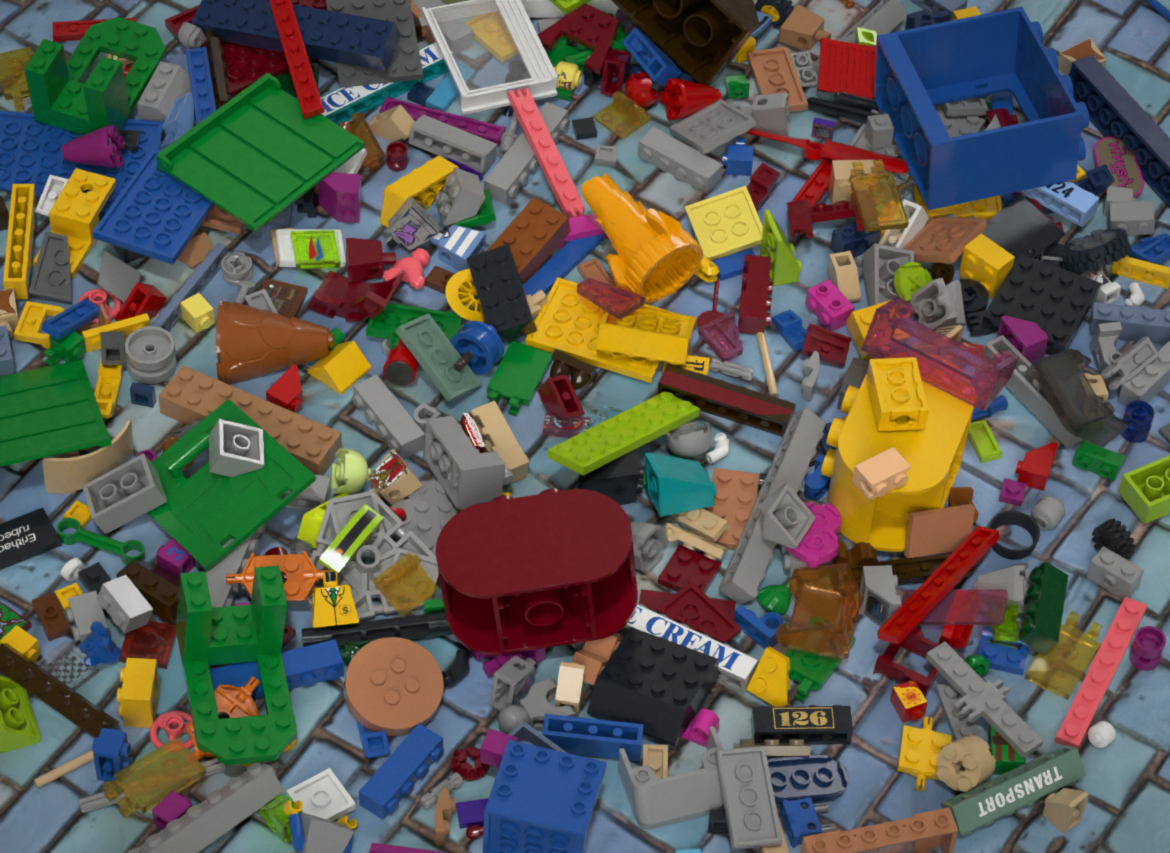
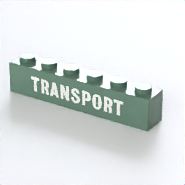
[940,745,1086,836]

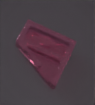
[698,311,743,362]

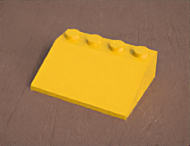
[596,302,697,365]

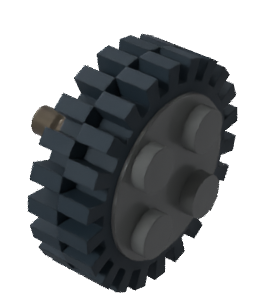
[1061,229,1132,280]

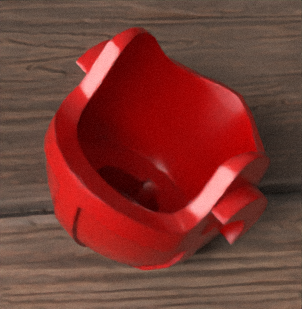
[625,71,660,107]

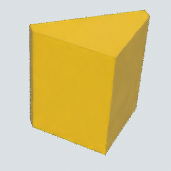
[307,341,371,395]

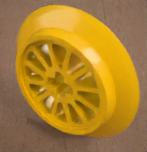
[445,269,486,322]

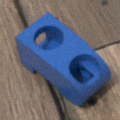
[804,454,831,500]

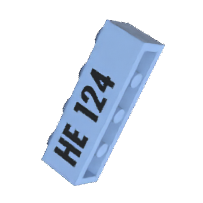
[1018,181,1099,227]

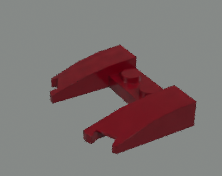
[787,190,878,238]

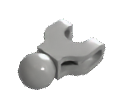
[498,679,577,734]

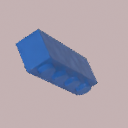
[542,714,644,762]
[359,723,444,820]

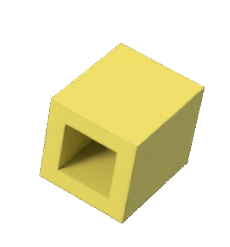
[180,293,215,333]

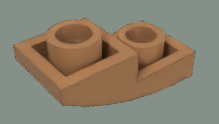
[435,787,456,846]

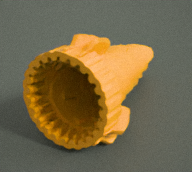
[581,172,703,304]

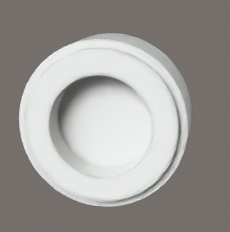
[61,558,85,581]

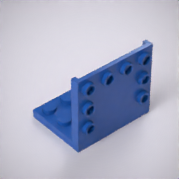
[483,740,607,853]

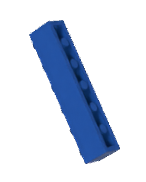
[210,639,344,698]

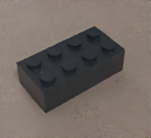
[466,244,538,343]

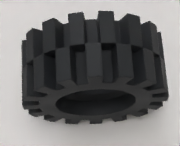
[1092,519,1135,559]

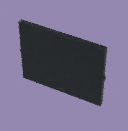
[982,194,1065,265]

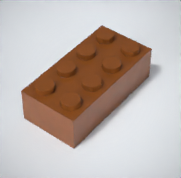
[487,197,571,284]

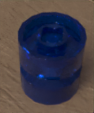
[1120,400,1155,443]

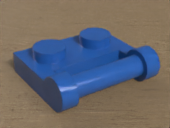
[977,626,1029,676]

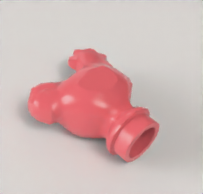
[382,248,431,290]

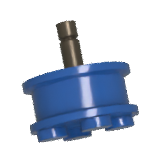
[451,321,504,374]

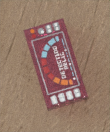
[543,413,591,438]

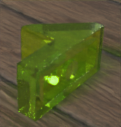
[987,603,1019,643]

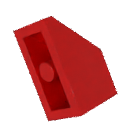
[115,282,167,322]
[266,364,303,413]
[1015,442,1058,491]

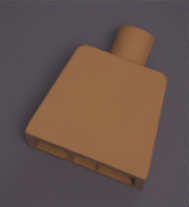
[779,4,831,50]

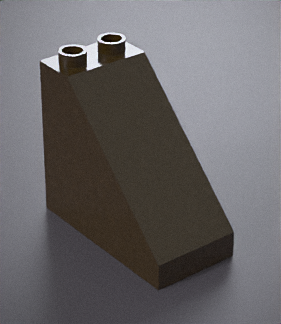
[611,0,760,86]

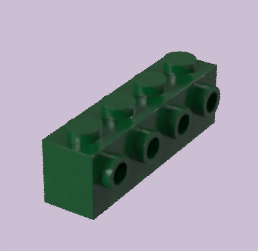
[1021,561,1068,654]

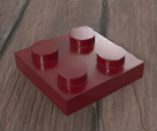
[658,545,722,593]

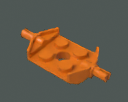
[226,551,330,601]
[185,676,260,766]

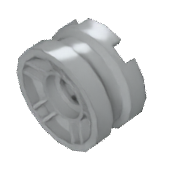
[221,252,253,286]

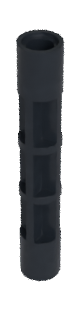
[301,611,453,648]

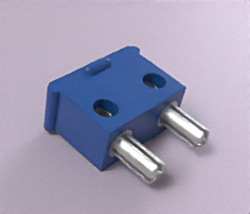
[780,798,836,848]

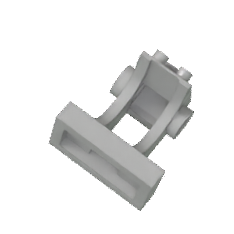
[1089,322,1122,382]

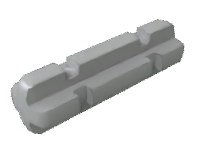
[710,358,754,381]
[420,772,463,810]

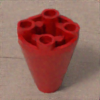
[660,78,722,120]

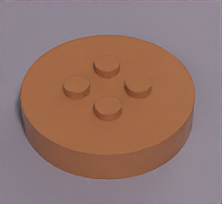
[344,637,444,736]

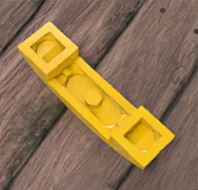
[94,360,124,418]

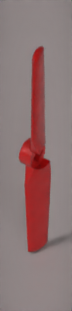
[746,128,908,174]

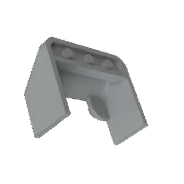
[618,726,725,830]

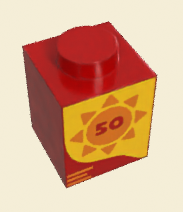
[890,680,928,723]

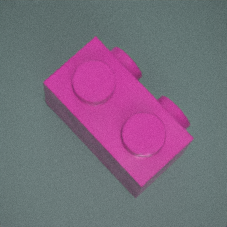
[805,279,855,331]

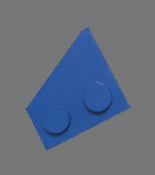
[1128,234,1170,265]

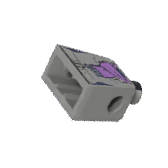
[385,196,439,250]
[489,656,538,711]

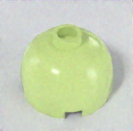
[330,448,371,495]

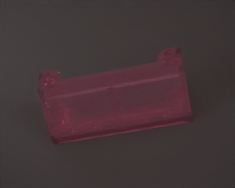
[861,296,1019,411]

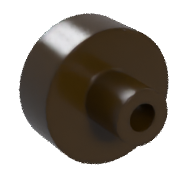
[931,263,954,284]

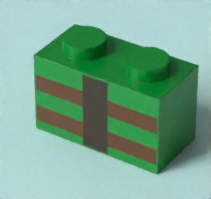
[988,725,1026,775]

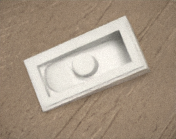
[35,175,69,217]

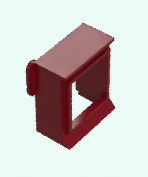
[873,627,940,698]

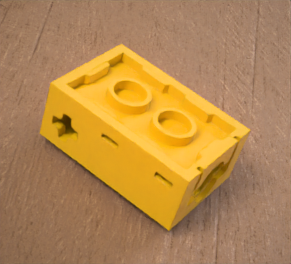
[866,357,929,431]

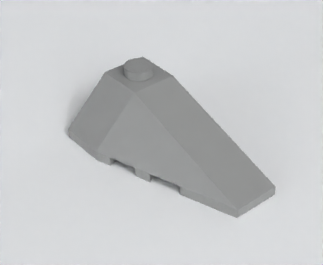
[863,243,914,315]

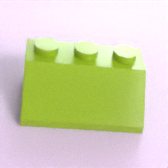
[0,676,42,753]

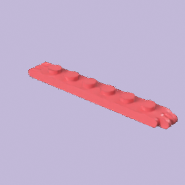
[507,88,585,218]

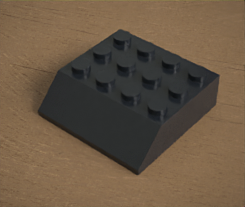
[587,627,719,747]

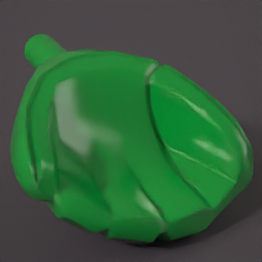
[756,575,797,615]

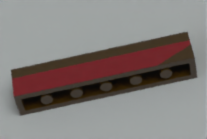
[657,364,796,437]

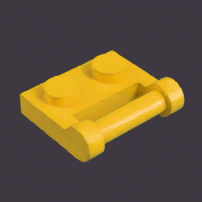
[13,301,65,348]

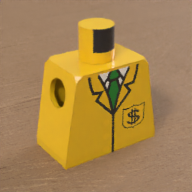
[310,571,359,628]

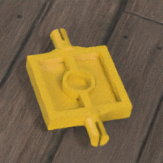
[897,716,952,792]

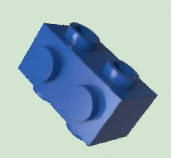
[92,728,133,785]

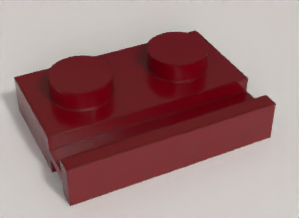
[800,323,852,368]

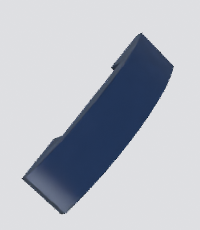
[1027,164,1115,214]

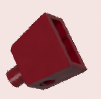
[601,49,632,98]
[346,238,396,282]

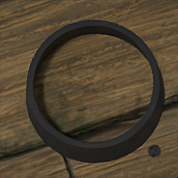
[989,511,1040,560]

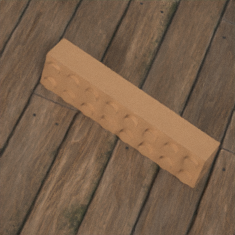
[158,365,342,476]

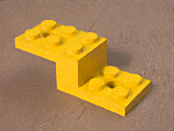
[33,168,117,278]

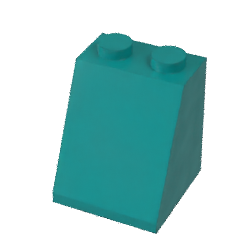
[645,452,717,517]

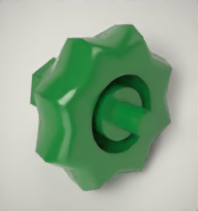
[965,655,990,678]

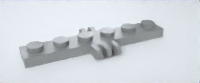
[926,642,1043,758]

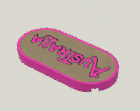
[1092,137,1144,199]

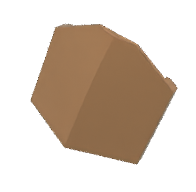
[177,229,214,270]

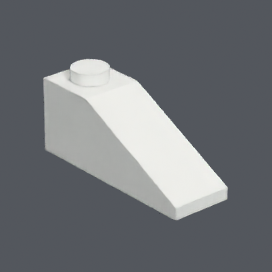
[879,199,929,249]

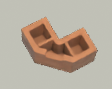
[572,633,624,685]

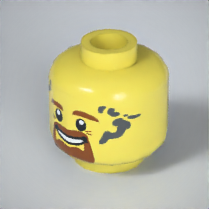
[553,61,582,91]

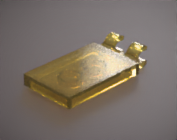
[0,47,34,111]
[849,160,909,232]
[1024,611,1102,700]
[103,737,206,818]

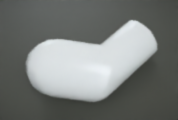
[1125,282,1145,307]
[705,433,730,464]

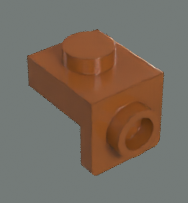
[948,487,978,521]

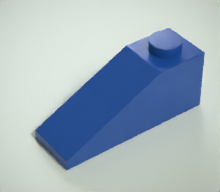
[622,27,682,86]

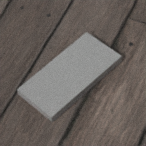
[715,746,783,850]

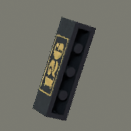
[751,705,853,745]

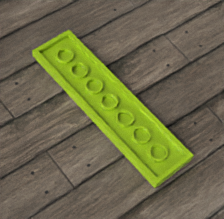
[547,391,700,476]

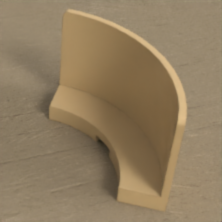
[42,420,134,494]

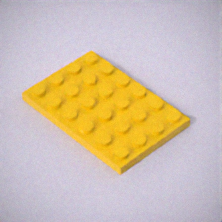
[525,277,678,383]

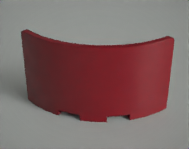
[307,270,406,322]

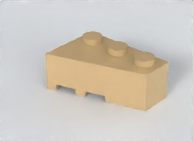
[470,400,530,487]

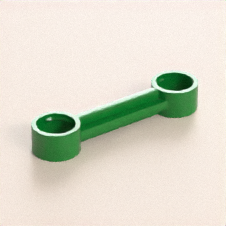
[56,518,145,565]

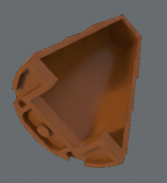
[216,301,334,385]

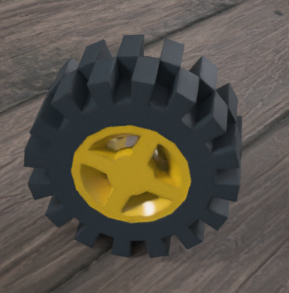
[755,0,794,29]

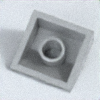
[209,419,264,477]

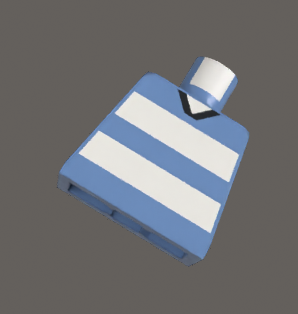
[430,225,486,271]

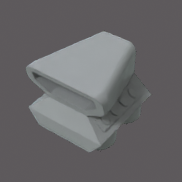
[910,278,966,336]

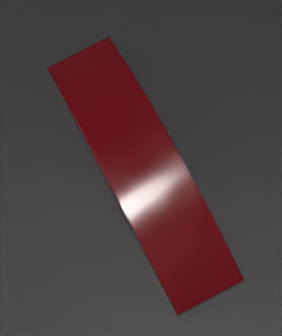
[747,162,780,211]

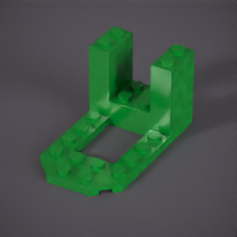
[24,17,167,135]
[176,565,297,766]

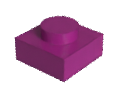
[999,478,1027,506]

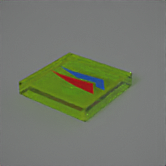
[290,230,341,269]

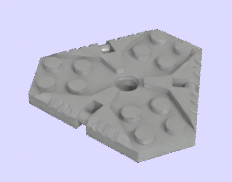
[305,491,439,620]

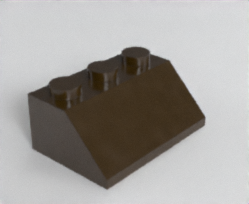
[116,560,180,626]

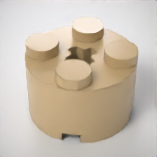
[936,735,995,792]

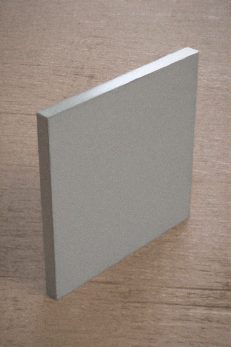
[97,251,141,302]

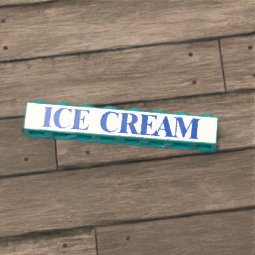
[321,42,455,125]

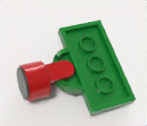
[366,303,463,385]

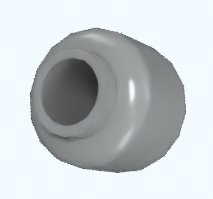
[1031,496,1066,530]

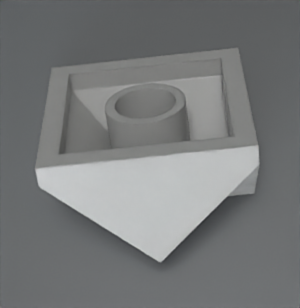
[758,483,816,549]

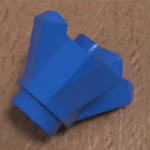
[79,622,121,667]

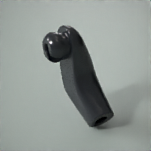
[442,649,470,688]

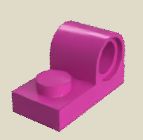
[682,709,720,748]

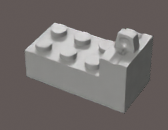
[423,416,513,509]

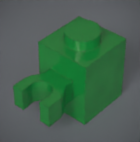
[44,331,86,366]

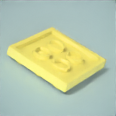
[685,186,763,261]

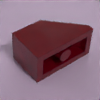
[538,374,585,420]

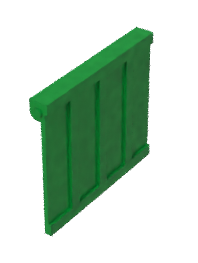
[156,73,365,232]
[0,359,112,467]

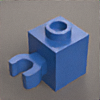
[722,137,754,176]

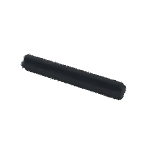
[807,97,880,124]

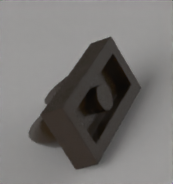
[550,349,598,390]

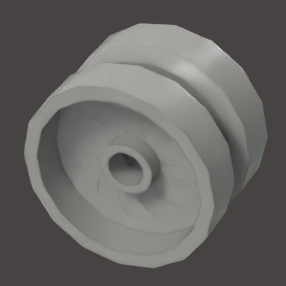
[124,326,177,384]

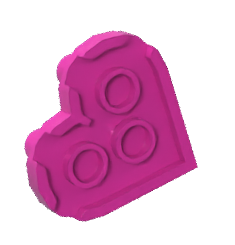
[782,502,841,568]

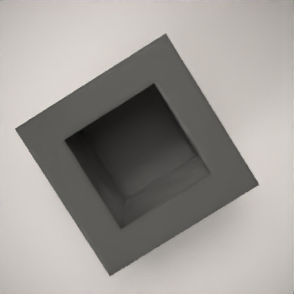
[100,331,125,365]

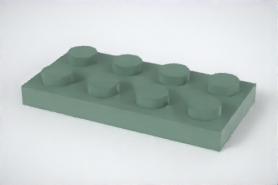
[395,313,482,402]

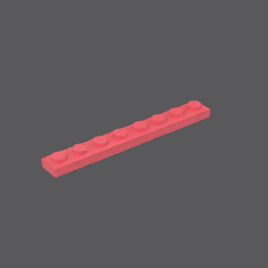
[1054,596,1148,749]

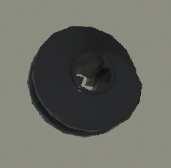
[959,279,989,315]

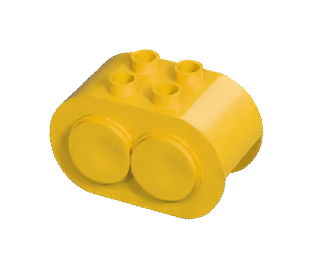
[821,353,976,552]

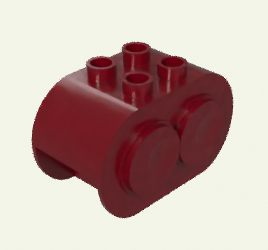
[435,488,638,655]

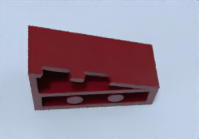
[737,254,773,334]

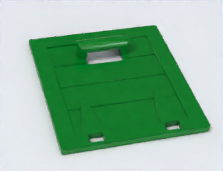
[147,399,316,571]

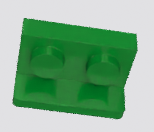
[1072,440,1126,481]

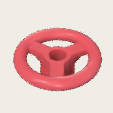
[77,288,121,323]
[150,711,193,753]

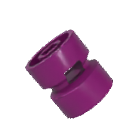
[1129,626,1166,671]

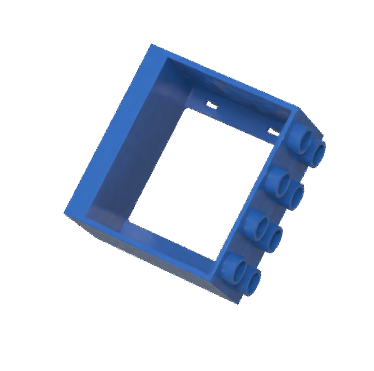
[874,7,1089,210]

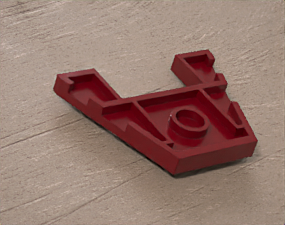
[538,3,620,75]

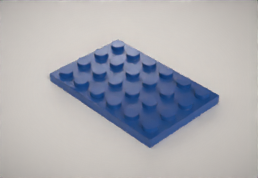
[93,148,215,265]

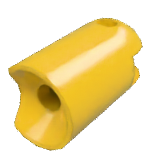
[695,254,719,283]

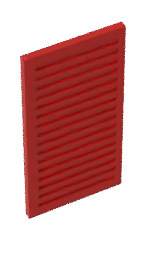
[817,38,876,100]

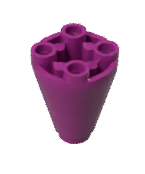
[62,125,125,168]

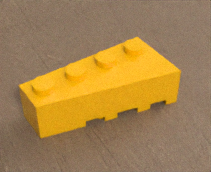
[379,155,459,228]

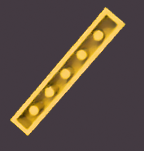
[3,184,37,299]

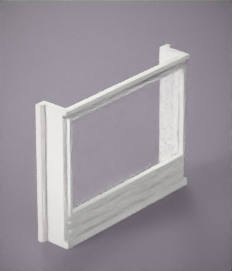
[419,0,558,115]

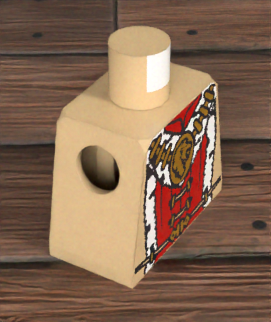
[368,449,423,505]

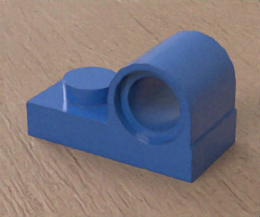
[734,604,784,649]

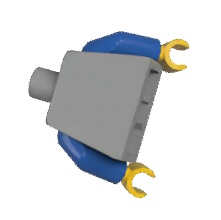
[283,800,357,853]

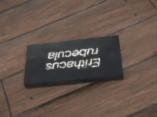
[0,508,62,570]

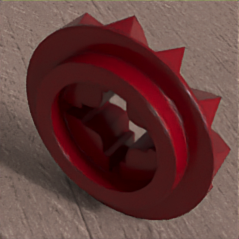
[451,744,490,781]

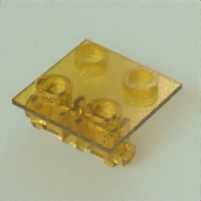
[592,91,652,139]
[372,552,439,617]

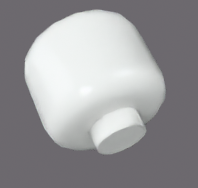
[1088,721,1116,748]

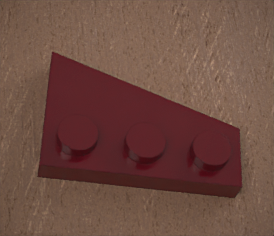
[656,581,741,644]

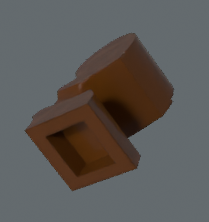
[832,540,878,566]

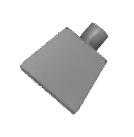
[741,93,791,136]

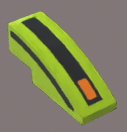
[318,504,384,575]

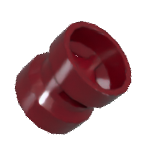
[386,142,408,172]

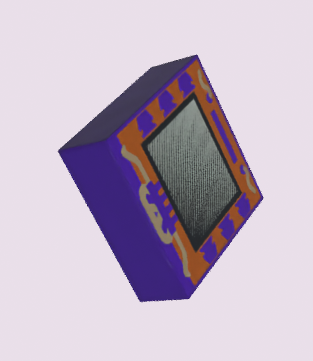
[811,117,835,141]

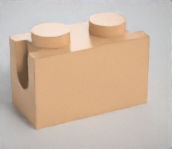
[852,447,911,501]

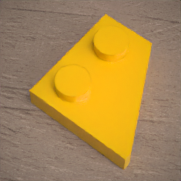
[746,646,790,707]

